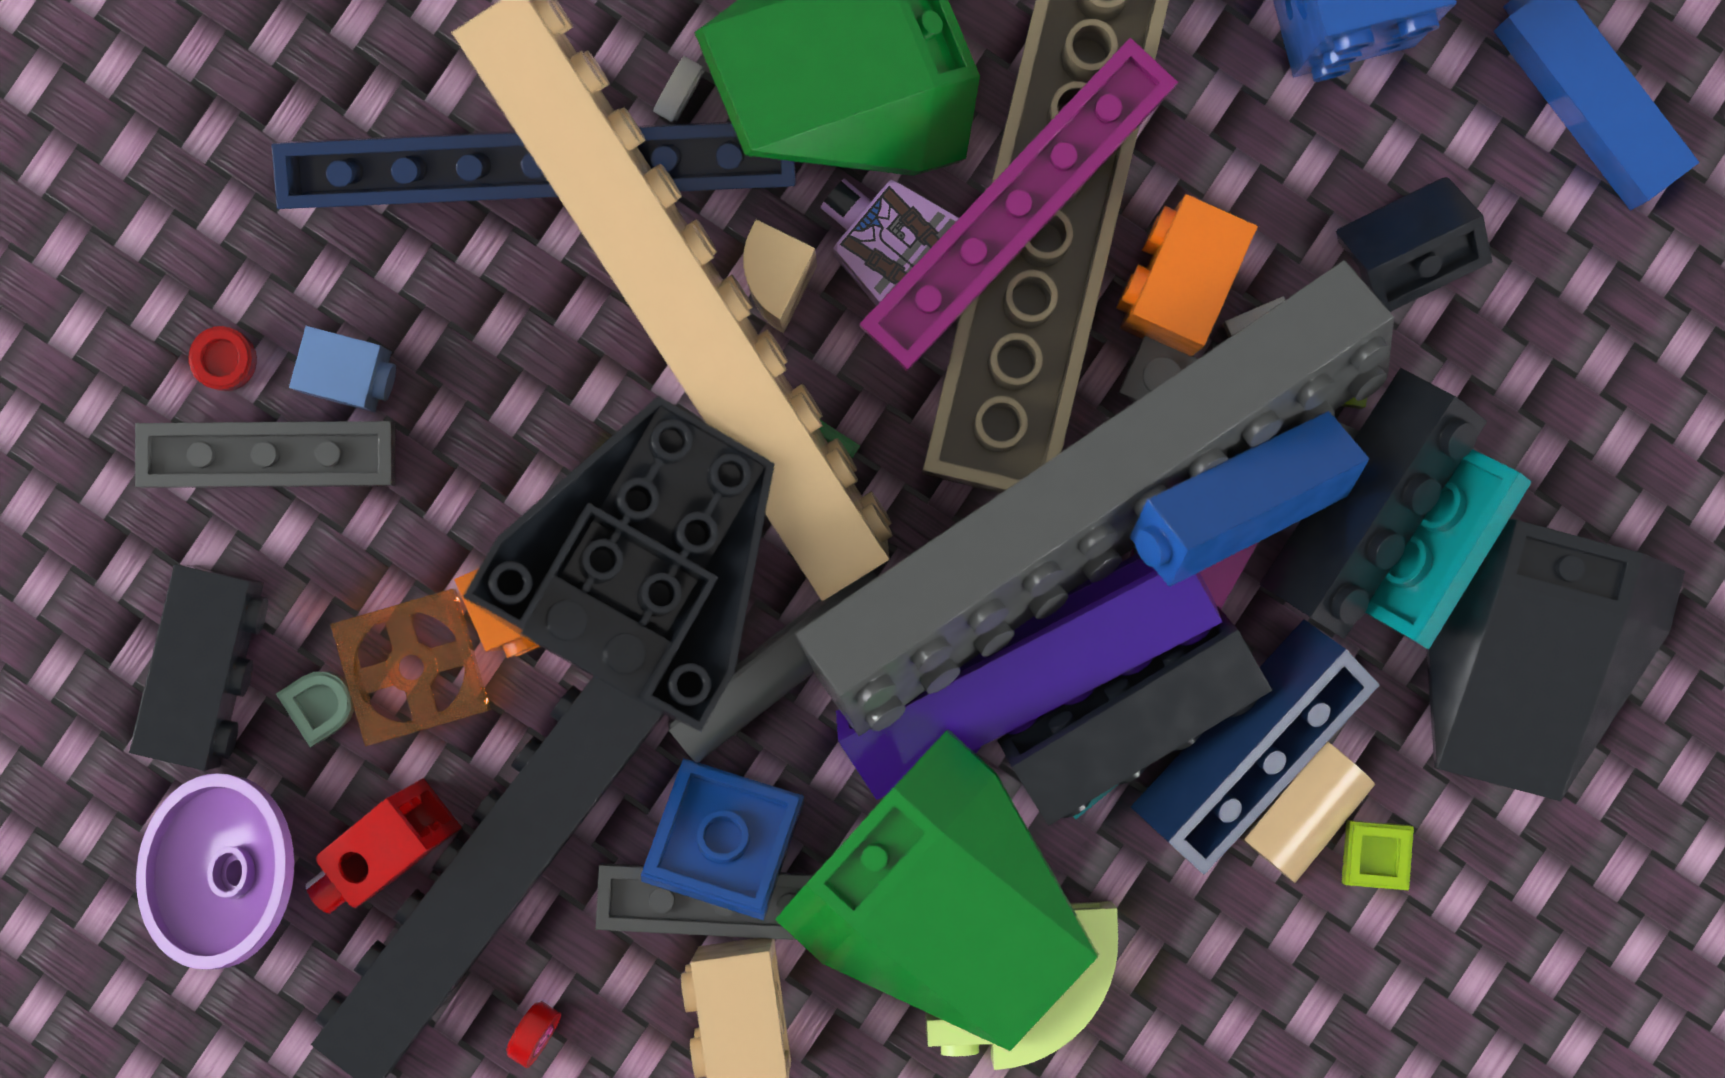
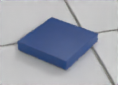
[641,758,804,921]

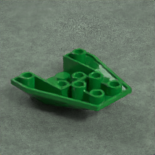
[694,0,980,176]
[775,729,1099,1051]

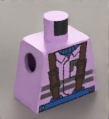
[820,179,959,306]

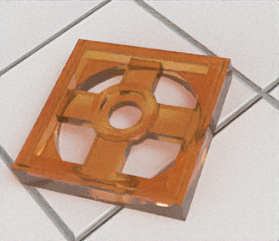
[330,588,491,747]

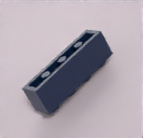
[1131,619,1380,875]

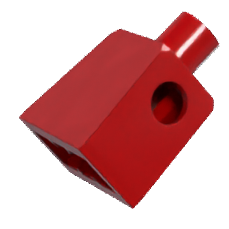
[306,778,462,913]

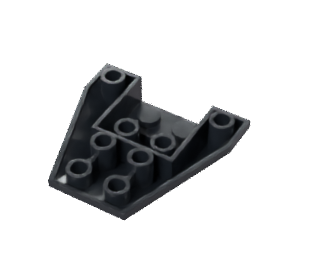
[463,396,775,731]
[1426,519,1685,801]

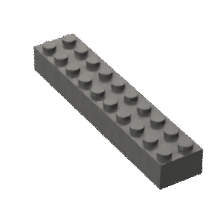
[795,260,1394,736]

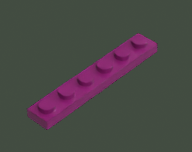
[859,38,1178,371]

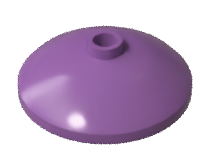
[136,774,294,970]

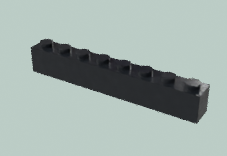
[311,677,665,1078]

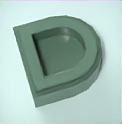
[276,671,355,747]

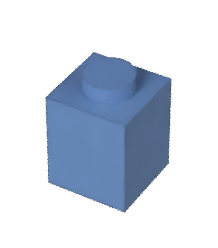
[289,326,396,412]

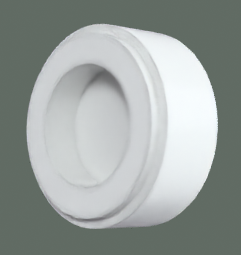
[653,56,704,122]

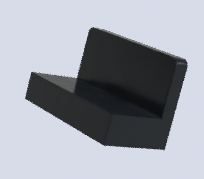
[1336,177,1493,312]

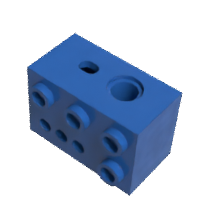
[1273,0,1456,82]

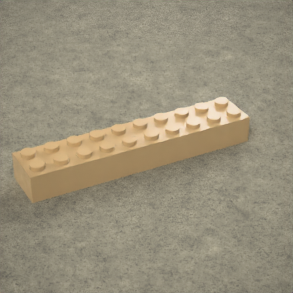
[452,0,893,601]

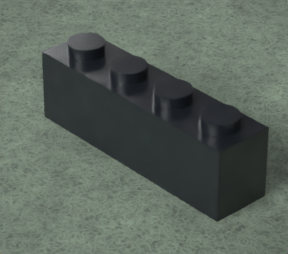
[1260,368,1487,639]
[997,606,1272,826]

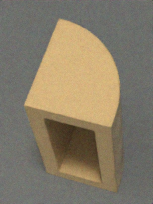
[743,220,817,333]
[1239,742,1375,883]

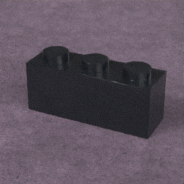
[129,564,268,771]

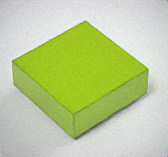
[1341,820,1414,890]

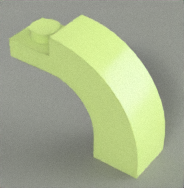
[926,901,1118,1070]

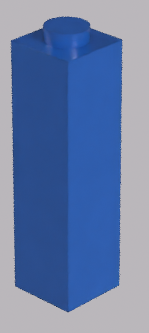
[1493,0,1700,211]
[1130,411,1370,587]

